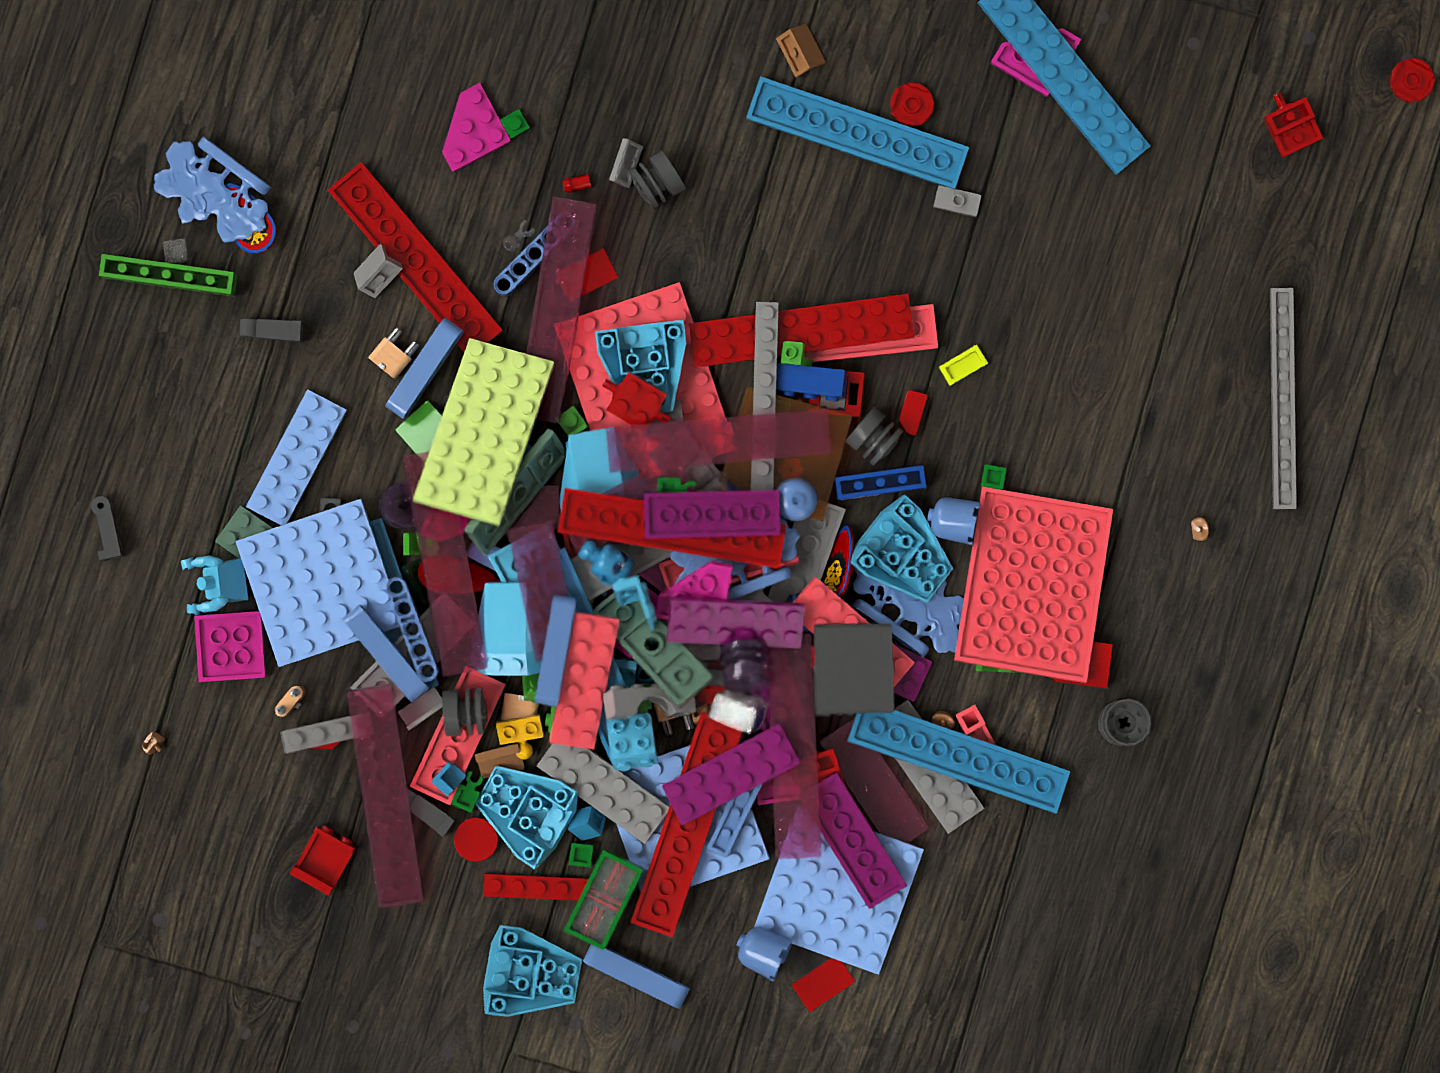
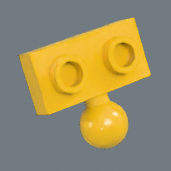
[496,714,544,760]

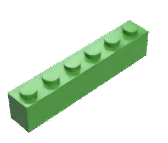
[99,254,238,297]

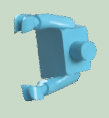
[181,555,248,615]

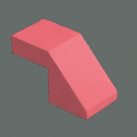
[955,704,995,744]

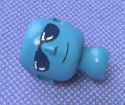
[578,540,634,586]

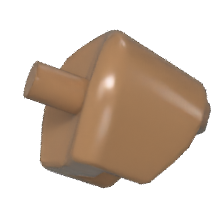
[1191,517,1209,541]
[692,704,716,724]
[931,711,955,730]
[142,731,165,755]

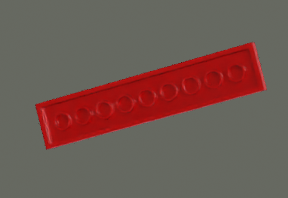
[328,162,503,352]
[689,294,914,368]
[558,488,787,569]
[630,712,744,937]

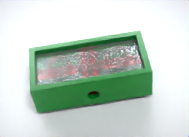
[564,848,644,951]

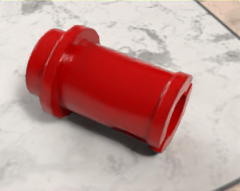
[562,174,591,194]

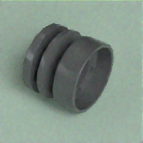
[629,150,686,209]
[845,407,903,466]
[442,688,487,737]
[1098,699,1151,746]

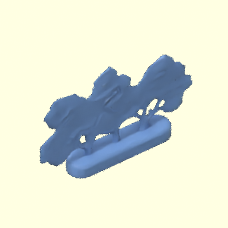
[154,136,271,243]
[670,518,800,600]
[852,566,964,658]

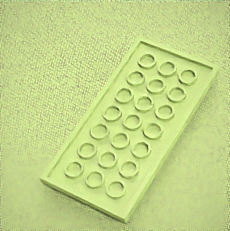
[413,338,554,526]

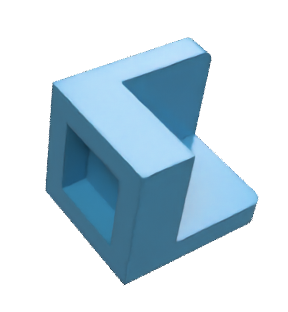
[431,761,466,796]
[568,806,606,840]

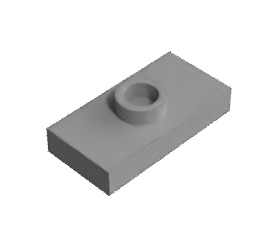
[609,138,643,188]
[933,185,981,217]

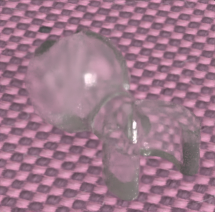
[503,220,535,252]

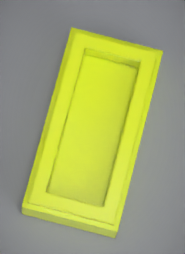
[939,345,988,386]

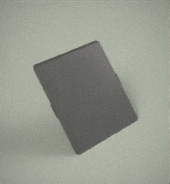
[813,624,894,714]

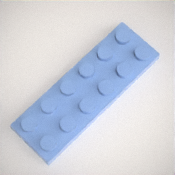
[246,389,348,525]

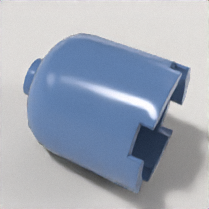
[776,477,818,521]
[927,497,981,545]
[736,927,793,981]

